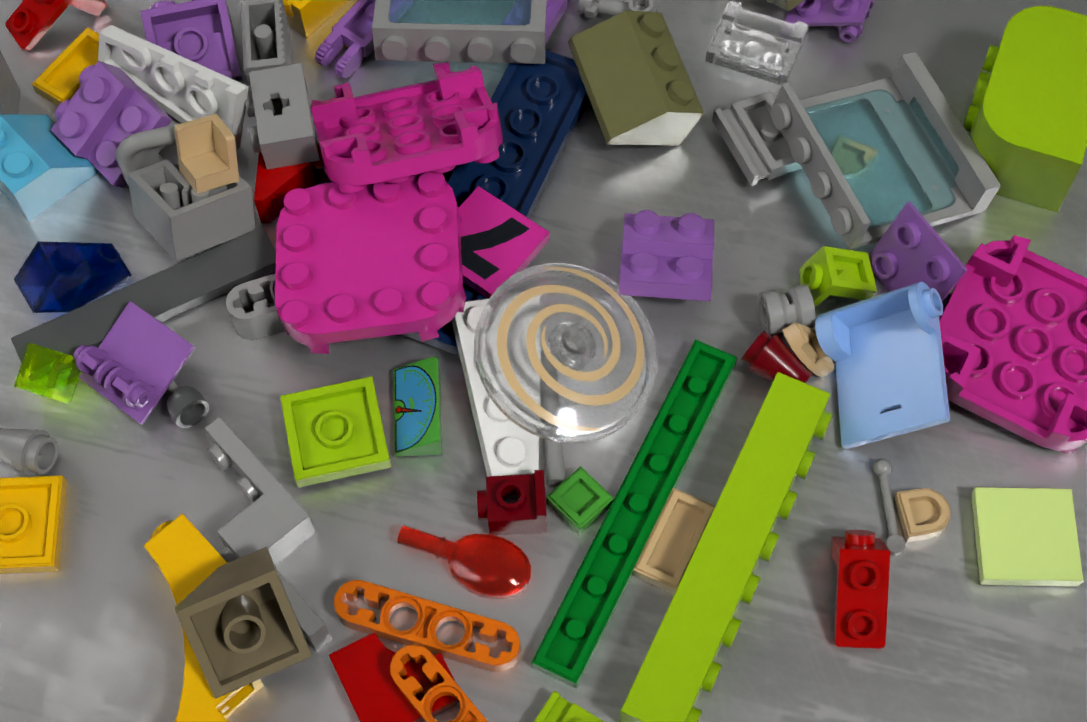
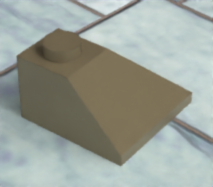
[175,547,312,699]

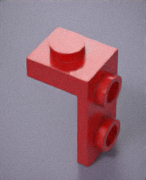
[5,0,108,52]
[831,530,890,649]

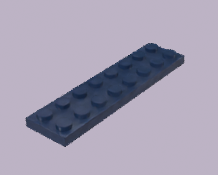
[401,50,589,356]

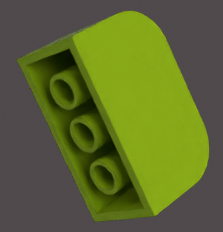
[963,6,1087,213]

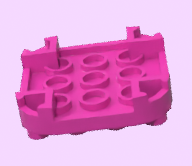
[311,62,503,193]
[275,171,466,354]
[939,235,1087,454]

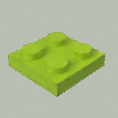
[280,376,391,488]

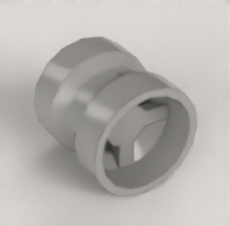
[758,284,816,337]

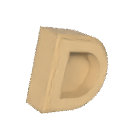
[893,488,951,543]

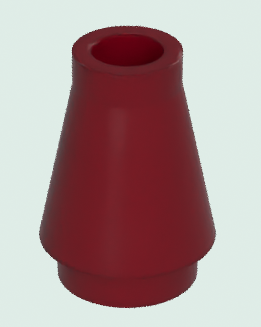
[741,330,812,383]

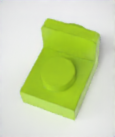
[799,246,877,307]

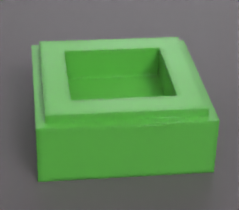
[546,466,614,535]

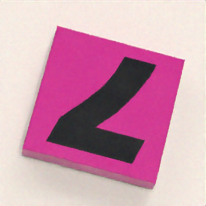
[458,186,550,299]

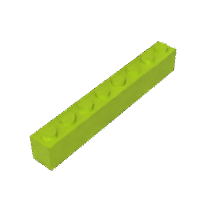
[619,372,833,722]

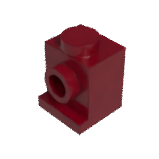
[477,470,547,536]

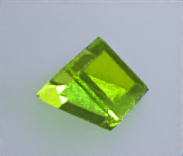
[14,343,82,404]

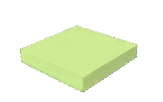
[971,487,1083,587]

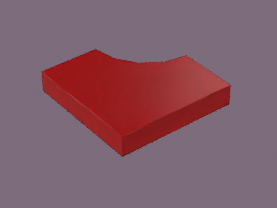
[329,632,460,722]

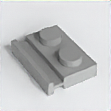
[712,91,802,186]

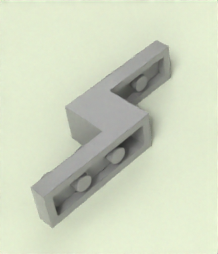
[204,416,332,652]

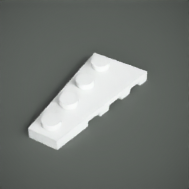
[98,25,249,151]
[451,294,541,477]

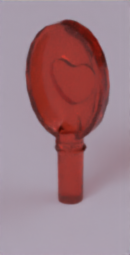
[397,525,531,599]

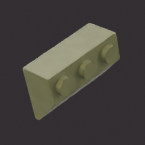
[567,10,704,146]

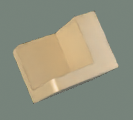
[174,114,239,194]

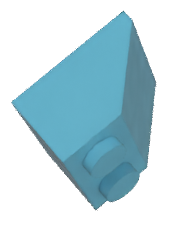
[0,114,99,222]

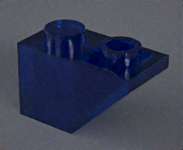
[14,241,132,313]

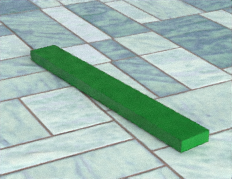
[531,339,738,689]

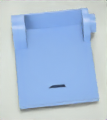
[815,282,950,449]

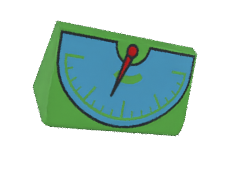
[394,357,442,457]

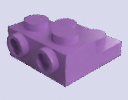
[140,0,243,81]
[50,61,172,188]
[618,210,714,302]

